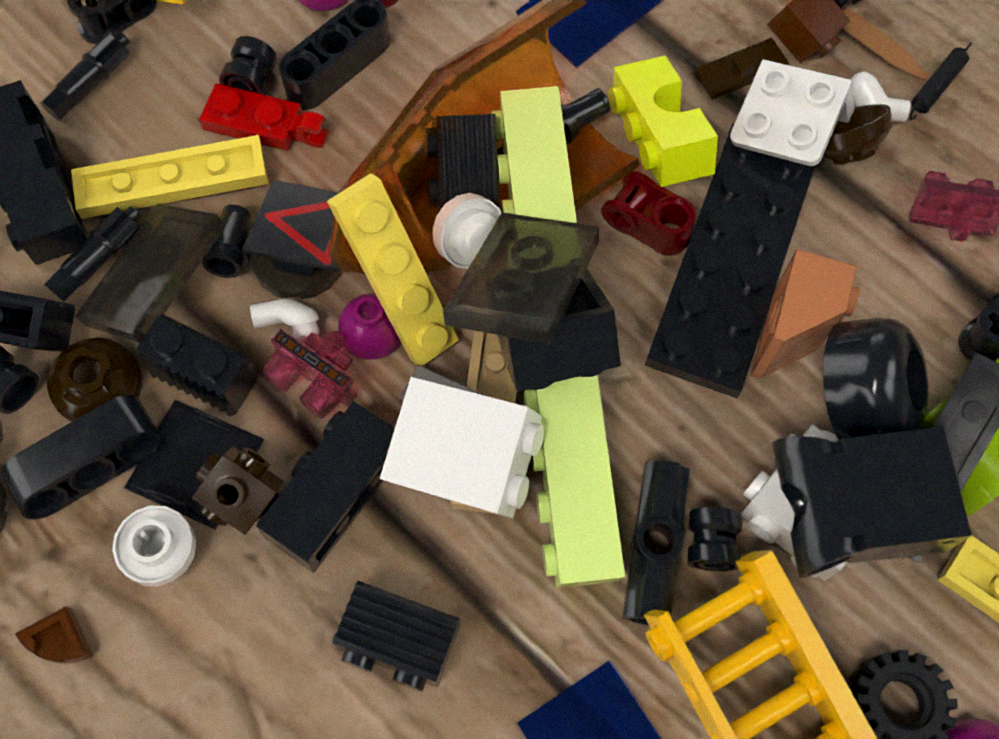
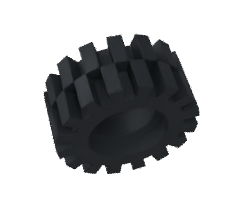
[848,650,958,739]

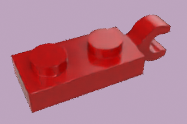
[199,83,328,151]

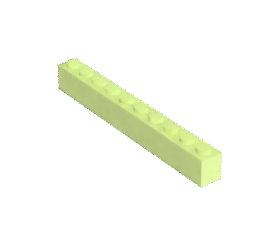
[491,86,625,588]

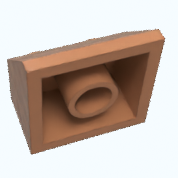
[751,249,860,379]

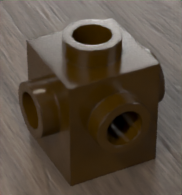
[192,446,285,535]

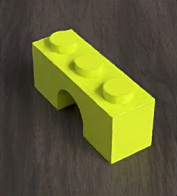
[608,55,718,187]

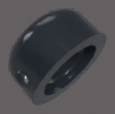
[823,318,929,440]

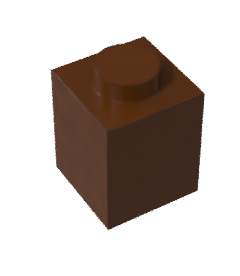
[767,0,851,64]

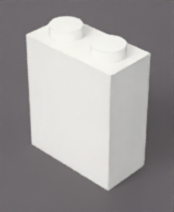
[380,377,544,519]

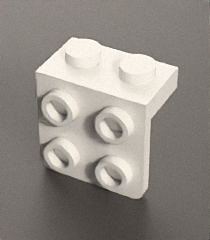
[730,59,855,166]

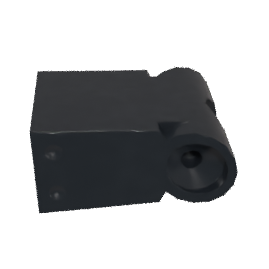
[772,426,972,579]

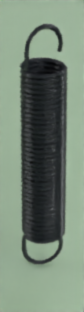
[909,42,972,120]

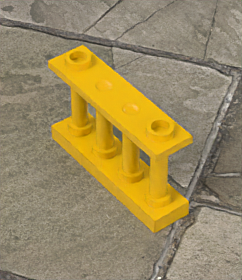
[644,550,877,739]

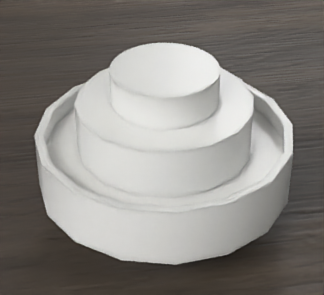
[432,193,505,269]
[112,506,196,586]

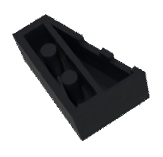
[0,80,89,265]

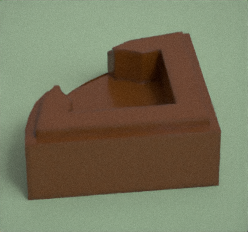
[15,606,93,664]

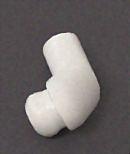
[851,72,910,123]
[250,298,319,341]

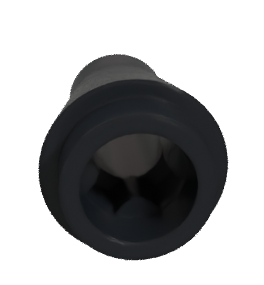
[200,204,251,278]

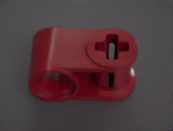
[601,171,696,256]

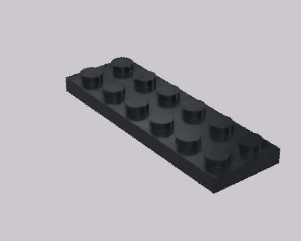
[644,123,815,399]

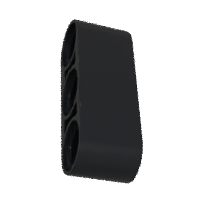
[279,0,390,110]
[2,395,162,520]

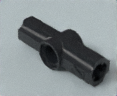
[622,460,690,625]

